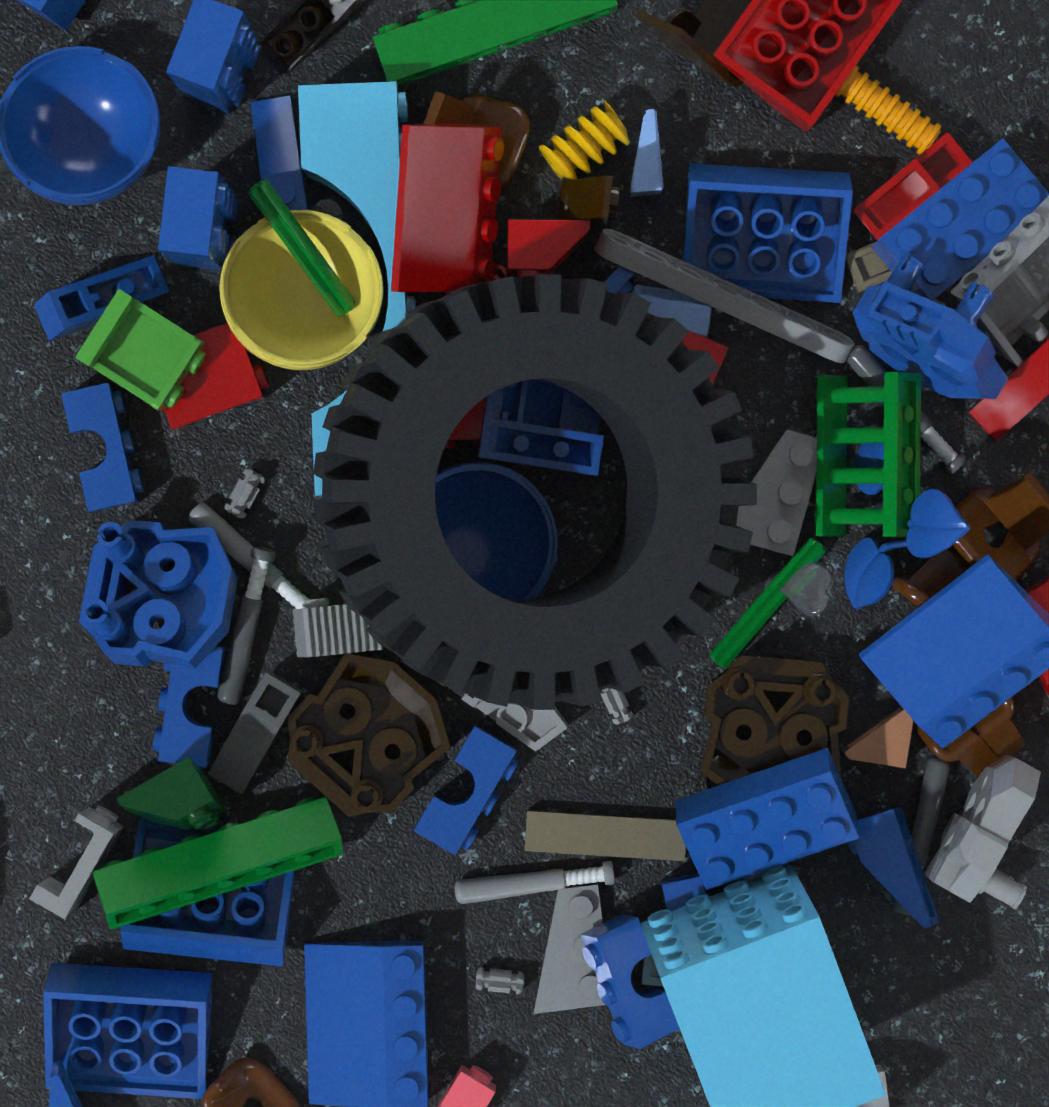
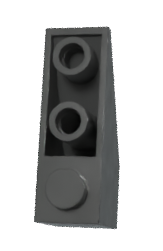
[208,671,304,794]

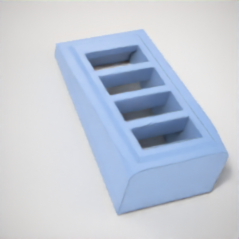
[630,109,663,197]
[632,285,712,337]

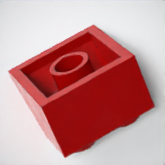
[508,219,590,277]

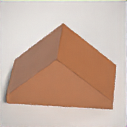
[841,706,913,768]

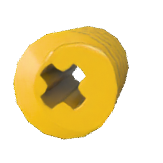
[539,100,630,180]

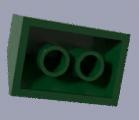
[116,757,228,834]

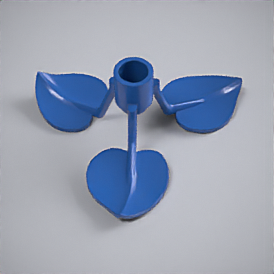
[844,426,971,610]

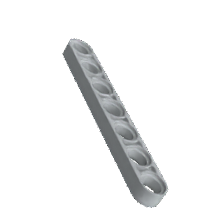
[594,229,855,363]

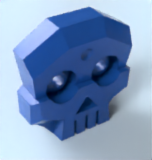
[853,254,1008,399]
[79,520,238,669]

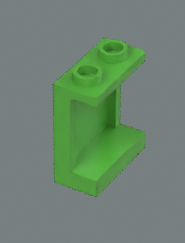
[75,289,207,412]

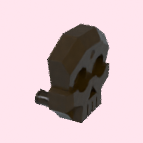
[287,653,451,816]
[699,655,849,785]

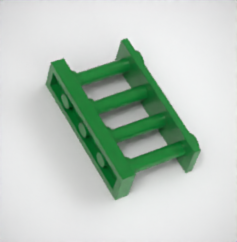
[814,372,921,537]

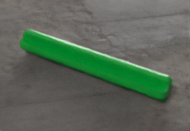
[249,179,355,316]
[710,538,826,668]

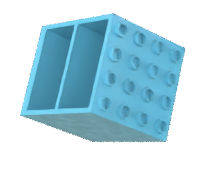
[640,865,886,1107]

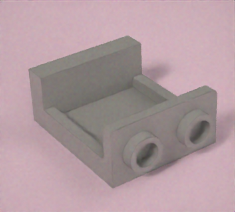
[29,805,124,919]

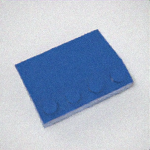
[682,163,853,303]
[859,554,1049,748]
[120,819,295,967]
[304,939,429,1107]
[43,963,212,1099]

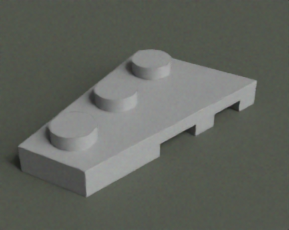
[736,430,817,556]
[438,682,569,751]
[533,883,605,1014]

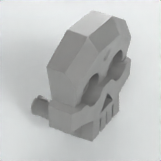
[924,754,1041,909]

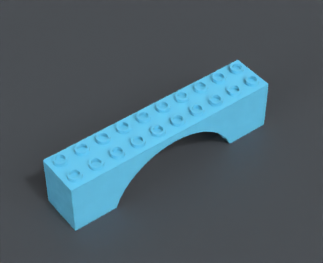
[298,81,416,497]

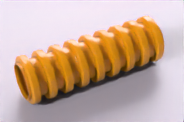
[835,65,941,155]

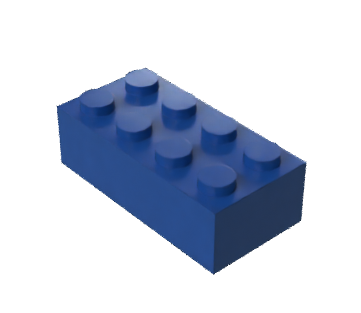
[166,0,261,114]
[871,138,1049,301]
[158,166,240,271]
[676,748,859,890]

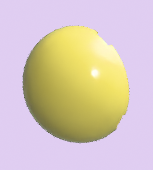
[220,210,383,370]

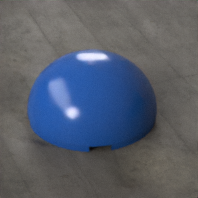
[0,46,160,206]
[435,462,558,599]

